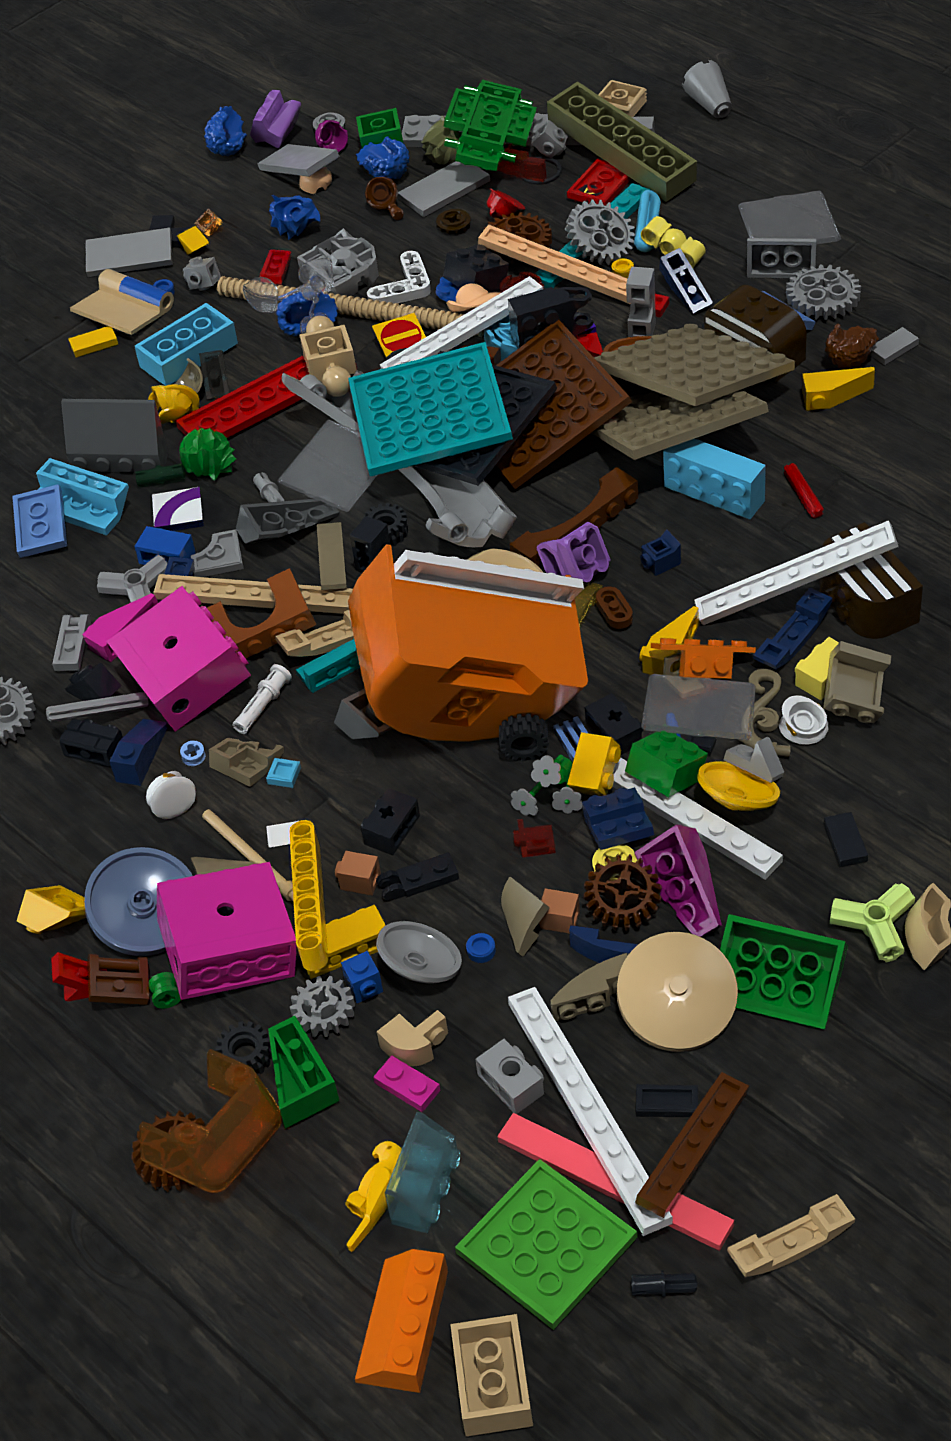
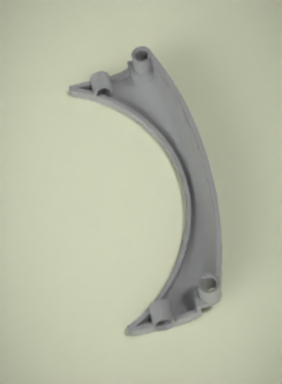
[282,370,517,547]

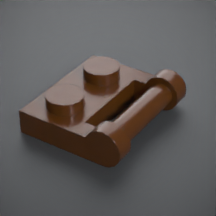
[87,954,149,1005]

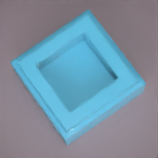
[266,758,301,788]

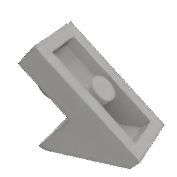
[723,737,784,783]

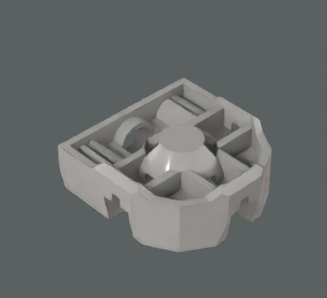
[297,237,379,297]

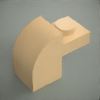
[377,1010,448,1066]

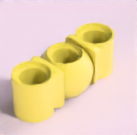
[641,216,706,268]

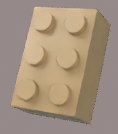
[451,1314,533,1436]

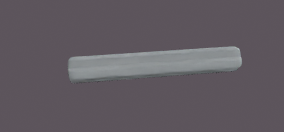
[46,692,148,722]

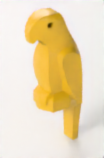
[345,1141,404,1252]

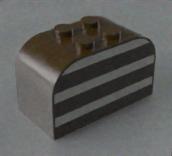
[704,285,807,383]
[820,522,923,639]

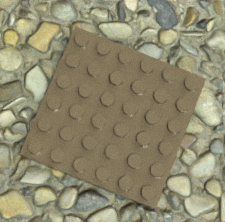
[594,324,795,406]
[591,390,769,460]

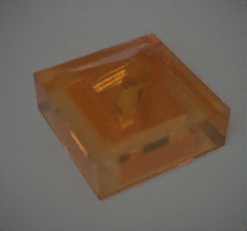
[194,208,223,238]

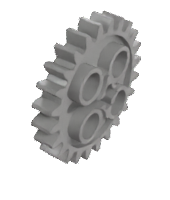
[565,199,635,265]
[786,264,861,320]
[0,677,36,745]

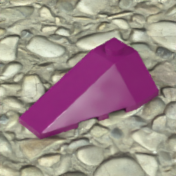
[634,824,722,938]

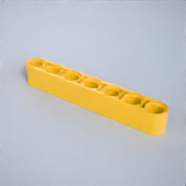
[289,820,328,971]

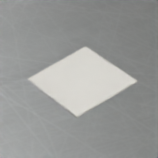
[266,821,298,848]

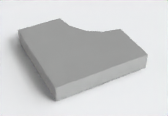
[191,529,244,577]

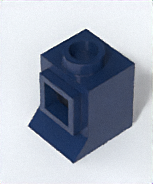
[640,529,681,576]

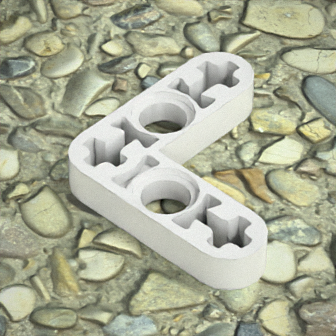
[367,251,431,304]

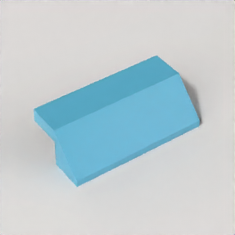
[36,458,129,536]

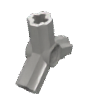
[97,555,167,602]

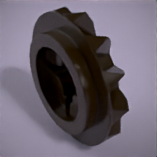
[436,209,471,234]

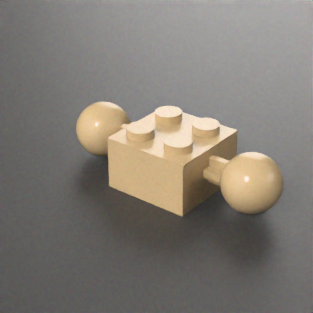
[300,316,356,397]

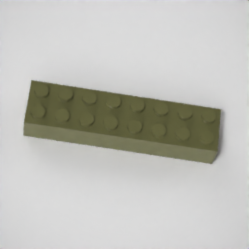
[547,81,697,202]

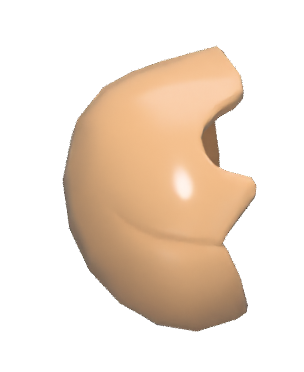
[299,167,332,194]

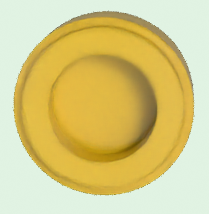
[611,258,634,278]

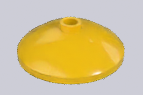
[697,761,780,811]

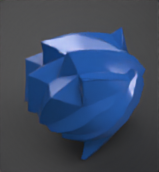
[269,195,320,240]

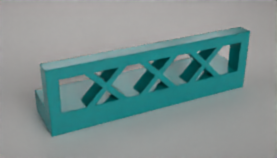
[296,639,360,693]

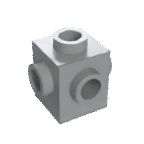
[531,120,568,158]
[183,257,221,291]

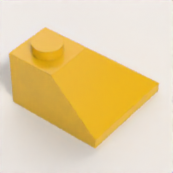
[17,885,86,934]

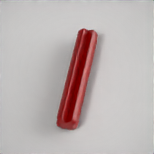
[784,463,823,518]

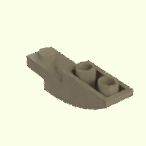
[550,953,628,1021]

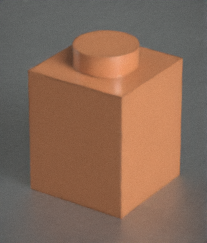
[335,851,381,896]
[539,889,580,933]

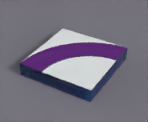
[152,487,204,531]

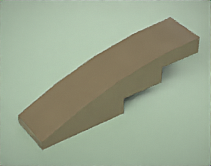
[317,522,347,590]

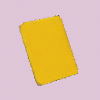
[177,226,209,255]

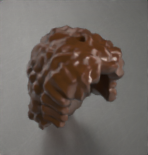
[825,323,879,370]

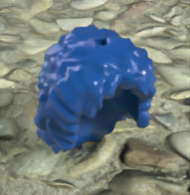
[204,106,247,156]
[356,136,410,179]
[276,291,338,337]

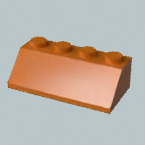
[355,1249,448,1393]

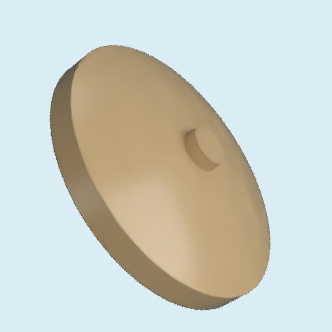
[617,932,738,1052]

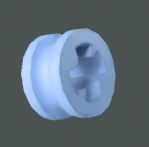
[180,741,206,766]

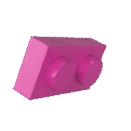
[373,1056,441,1112]

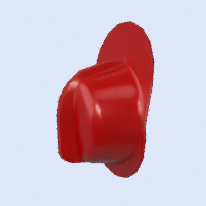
[486,188,526,218]

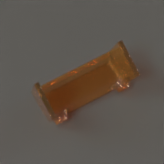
[139,1049,282,1193]

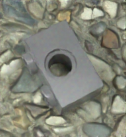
[475,1039,544,1114]

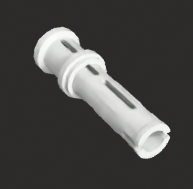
[232,664,292,734]

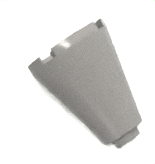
[682,60,732,118]

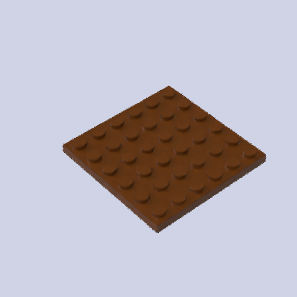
[495,319,632,489]

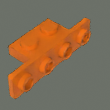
[651,638,756,679]

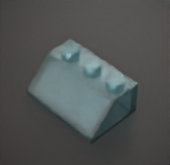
[385,1112,461,1233]

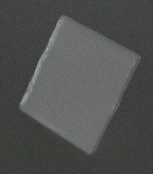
[738,191,841,245]
[277,420,377,512]
[641,674,756,740]

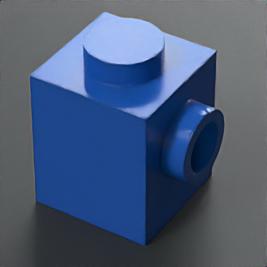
[341,951,383,1003]

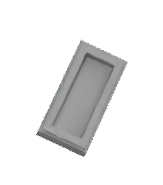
[869,327,919,365]

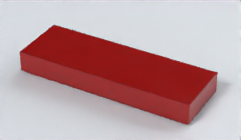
[260,250,291,284]

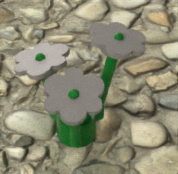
[511,755,582,816]

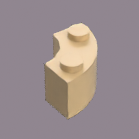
[905,883,951,970]

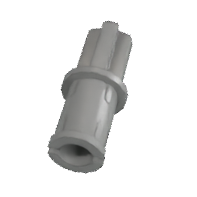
[253,472,284,502]

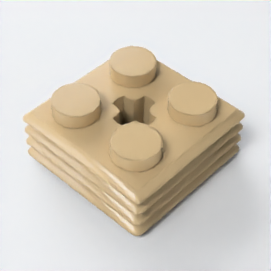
[598,80,647,117]

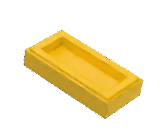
[68,326,118,357]

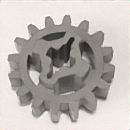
[290,976,355,1037]

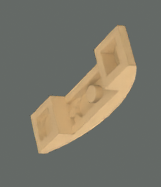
[276,610,354,657]
[727,1194,855,1277]

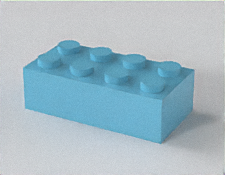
[135,303,238,386]
[663,439,766,519]

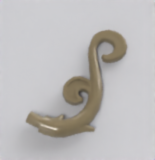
[735,669,791,757]

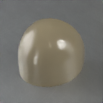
[174,358,203,393]

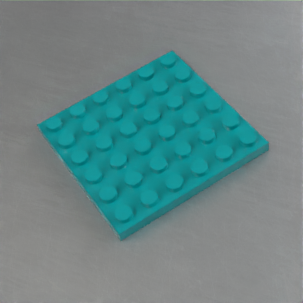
[348,342,513,477]

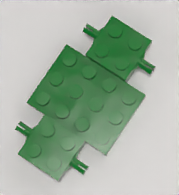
[443,80,537,171]

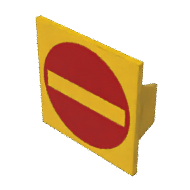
[372,313,426,358]

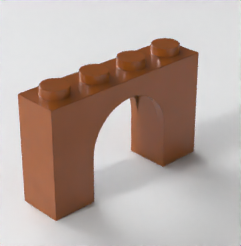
[207,568,316,658]

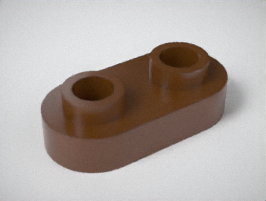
[596,586,633,629]

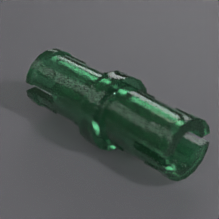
[135,463,185,486]

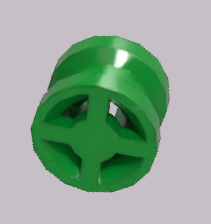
[148,972,181,1009]

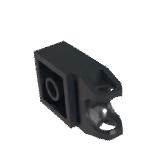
[508,287,593,349]

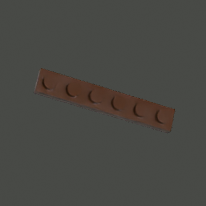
[635,1072,749,1218]

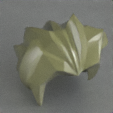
[421,115,462,165]

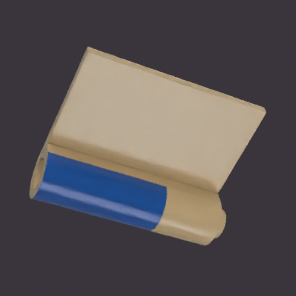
[70,269,174,335]

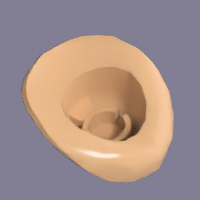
[446,283,500,313]

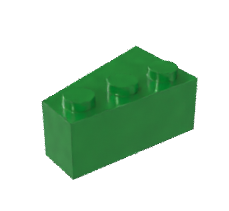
[268,1016,340,1128]

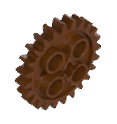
[481,212,552,264]

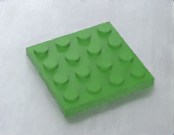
[455,1159,637,1330]

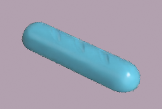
[634,190,661,252]

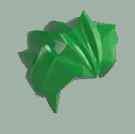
[179,427,236,481]

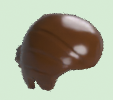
[365,177,404,220]

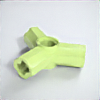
[830,883,915,962]

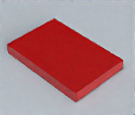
[567,159,631,206]

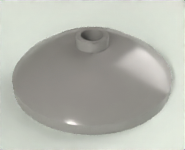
[376,921,462,983]

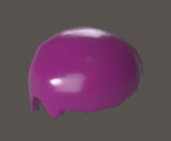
[315,120,348,153]

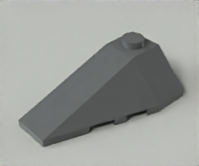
[236,497,339,543]
[334,688,393,739]

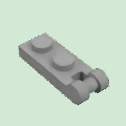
[52,614,91,671]

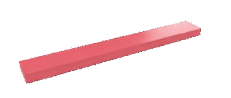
[497,1113,734,1251]

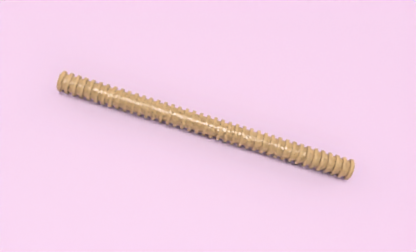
[217,276,484,337]

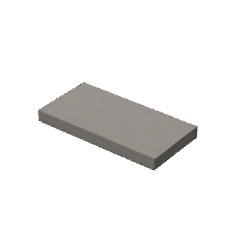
[257,144,339,177]
[398,161,490,217]
[86,228,173,277]

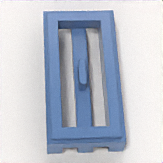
[553,716,588,762]

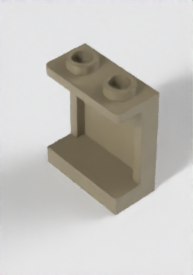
[823,641,891,723]

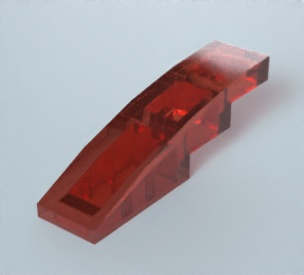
[497,144,547,182]

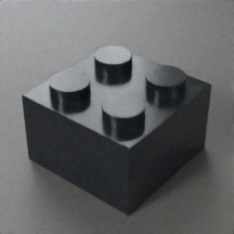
[443,244,509,292]

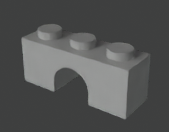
[626,267,656,337]

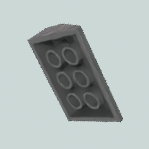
[61,399,168,473]

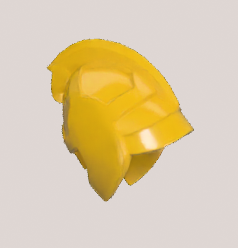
[148,384,200,424]

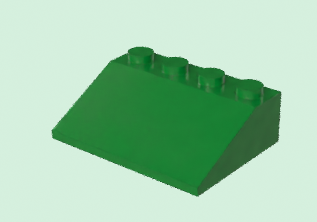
[720,914,848,1030]

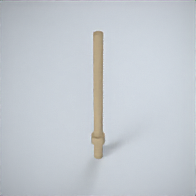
[202,809,294,902]

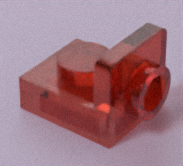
[513,819,555,857]

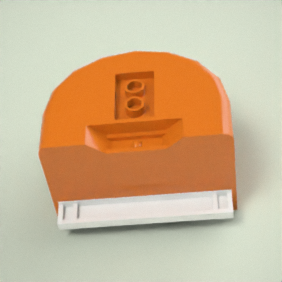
[348,544,588,742]

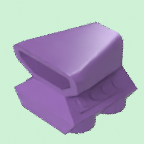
[250,90,301,148]
[537,522,610,583]

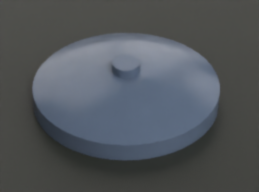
[84,847,193,956]

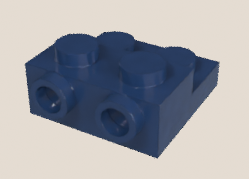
[582,787,654,850]

